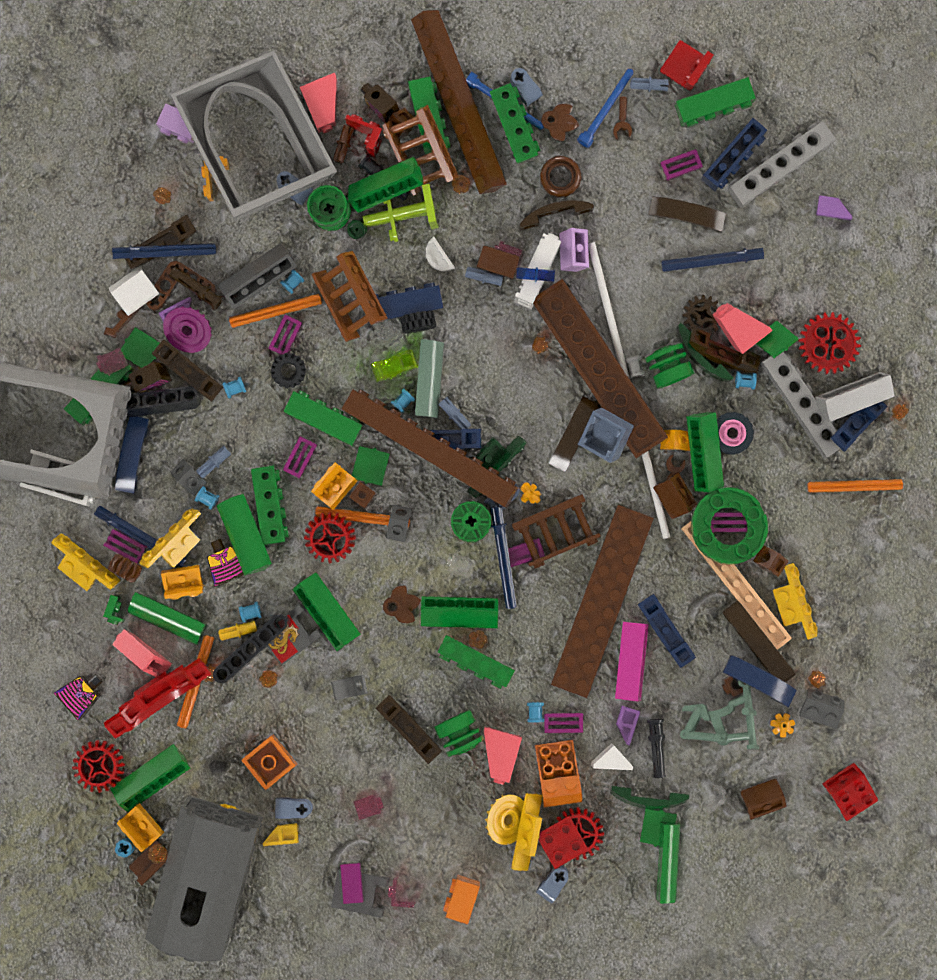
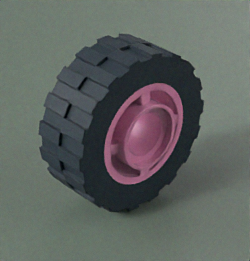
[717,412,754,455]

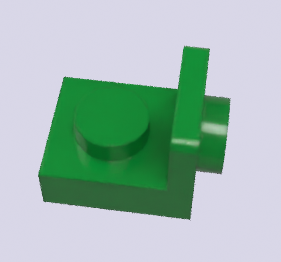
[103,595,125,625]

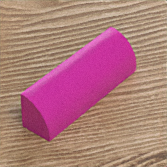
[615,622,649,701]

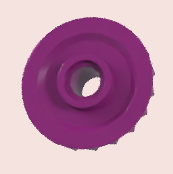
[163,306,212,353]

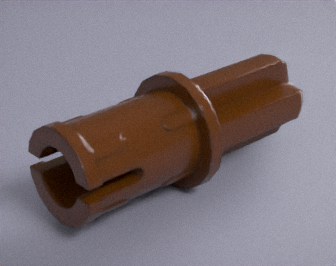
[333,125,355,164]

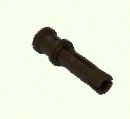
[169,266,224,311]

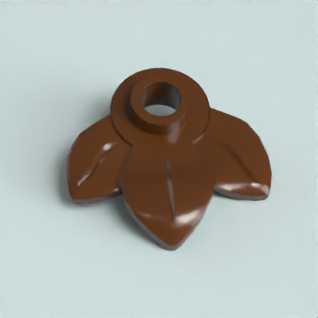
[541,104,579,141]
[383,585,421,623]

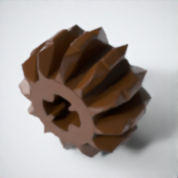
[108,554,142,583]

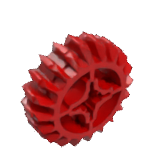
[304,511,356,564]
[72,740,125,793]
[553,807,604,860]

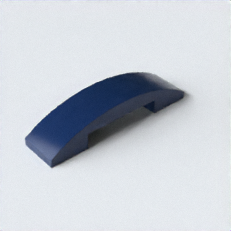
[830,401,888,452]
[115,417,149,494]
[421,429,481,449]
[637,594,696,668]
[722,655,797,708]

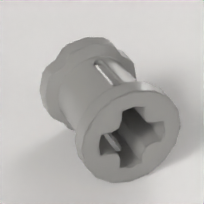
[625,356,646,379]

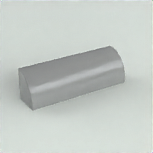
[815,372,895,422]

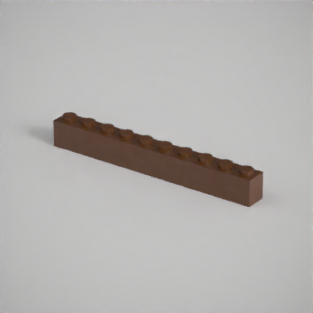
[411,10,507,194]
[341,389,518,508]

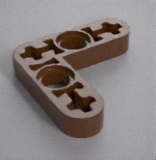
[146,261,217,311]

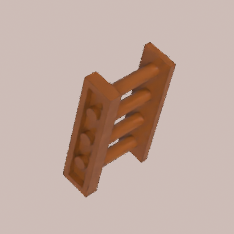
[382,105,458,196]
[311,251,388,342]

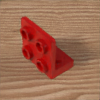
[660,40,714,92]
[345,114,384,158]
[822,763,878,821]
[538,816,588,869]

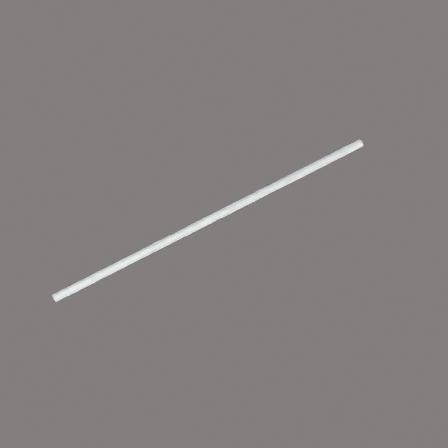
[588,242,670,539]

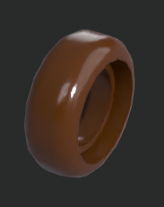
[540,156,581,198]

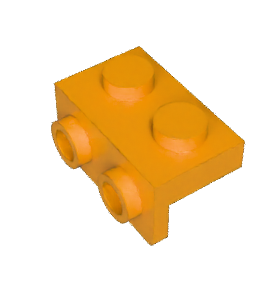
[311,462,357,510]
[161,565,204,600]
[117,803,165,852]

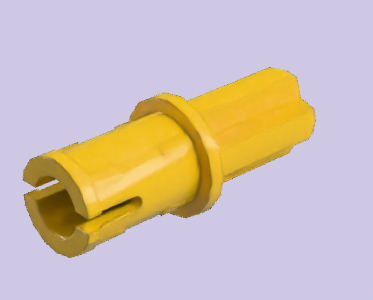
[218,620,257,641]

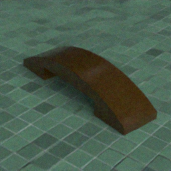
[648,196,726,233]
[519,200,594,231]
[125,215,197,270]
[689,326,761,373]
[152,339,224,402]
[548,396,600,472]
[376,695,442,765]

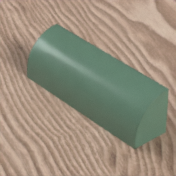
[415,339,444,419]

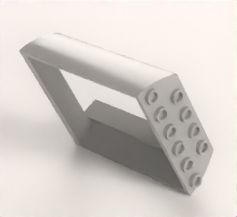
[170,51,337,223]
[0,363,131,500]

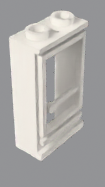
[514,233,561,310]
[20,449,95,507]

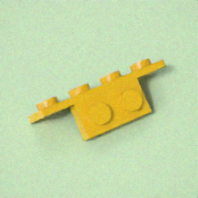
[139,508,201,568]
[51,533,121,591]
[773,563,818,640]
[511,793,542,871]

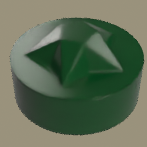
[347,220,367,239]

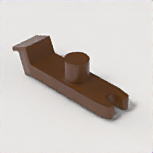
[104,307,142,338]

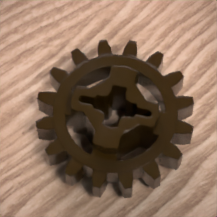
[682,295,719,335]

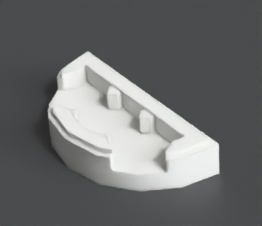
[426,237,455,272]

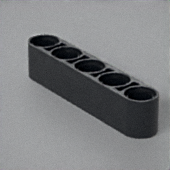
[126,386,201,418]
[213,614,290,683]

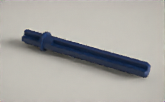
[112,243,216,260]
[661,248,764,272]
[94,506,187,567]
[491,506,517,609]

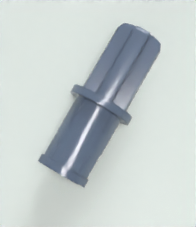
[630,77,669,92]
[465,267,503,286]
[438,397,471,430]
[196,445,232,478]

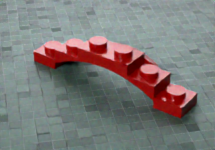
[103,658,211,739]

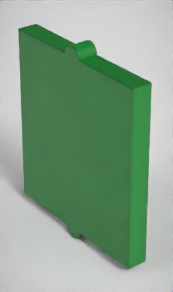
[756,321,798,359]
[118,327,160,368]
[352,446,390,486]
[639,809,677,847]

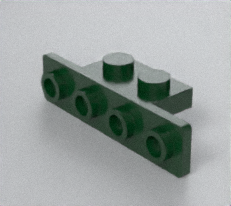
[467,436,527,498]

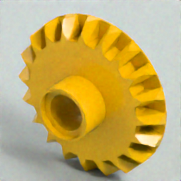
[485,794,524,845]

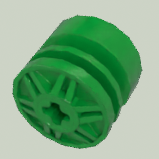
[307,185,351,231]
[645,343,695,389]
[451,501,491,543]
[434,710,484,757]

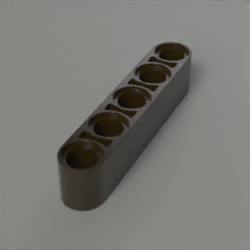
[722,600,796,683]

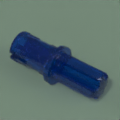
[516,267,555,282]

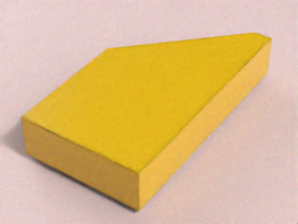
[262,823,299,846]

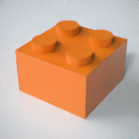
[241,734,297,790]
[443,875,480,924]

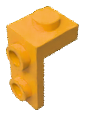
[201,156,229,201]
[660,429,690,451]

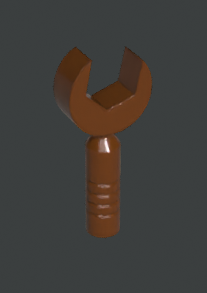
[613,97,632,141]
[666,455,685,479]

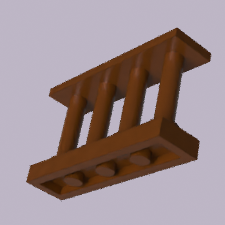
[511,494,601,569]

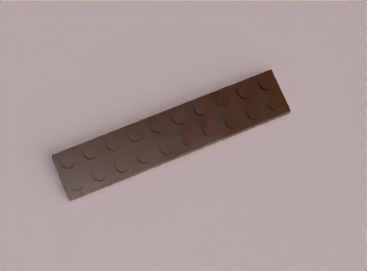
[533,279,668,459]
[551,505,654,698]

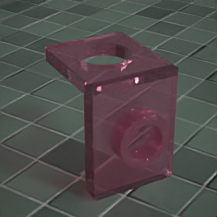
[388,877,415,908]

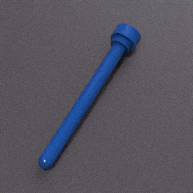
[577,69,633,148]
[466,72,544,130]

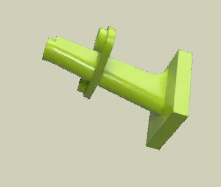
[363,184,439,242]

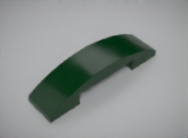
[676,323,734,383]
[610,786,689,809]

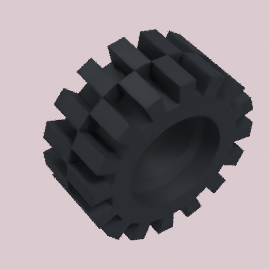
[400,311,436,334]
[271,352,306,389]

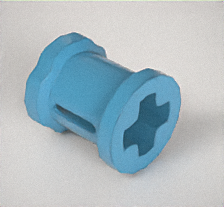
[280,269,305,294]
[735,371,757,390]
[223,377,247,399]
[391,388,416,414]
[195,486,220,510]
[239,601,262,623]
[527,702,544,722]
[115,838,135,858]

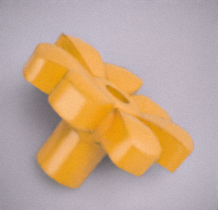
[520,482,541,504]
[770,713,795,738]

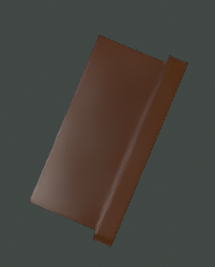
[477,245,520,279]
[653,472,697,519]
[740,779,787,820]
[129,840,169,886]

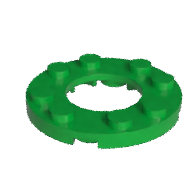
[691,487,768,565]

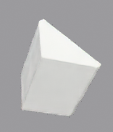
[109,266,159,316]
[591,743,633,770]

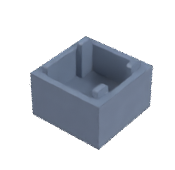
[578,408,634,463]

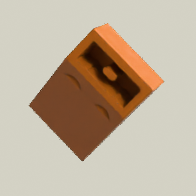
[535,740,582,808]

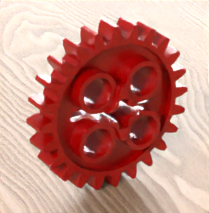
[798,312,861,375]

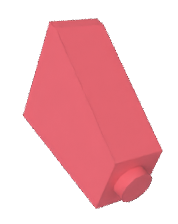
[300,73,337,133]
[712,303,773,354]
[112,629,172,677]
[484,726,522,785]

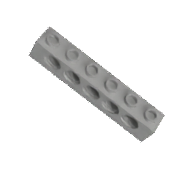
[728,121,836,208]
[760,351,840,459]

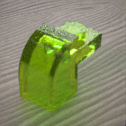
[370,349,418,382]

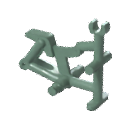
[680,681,759,750]

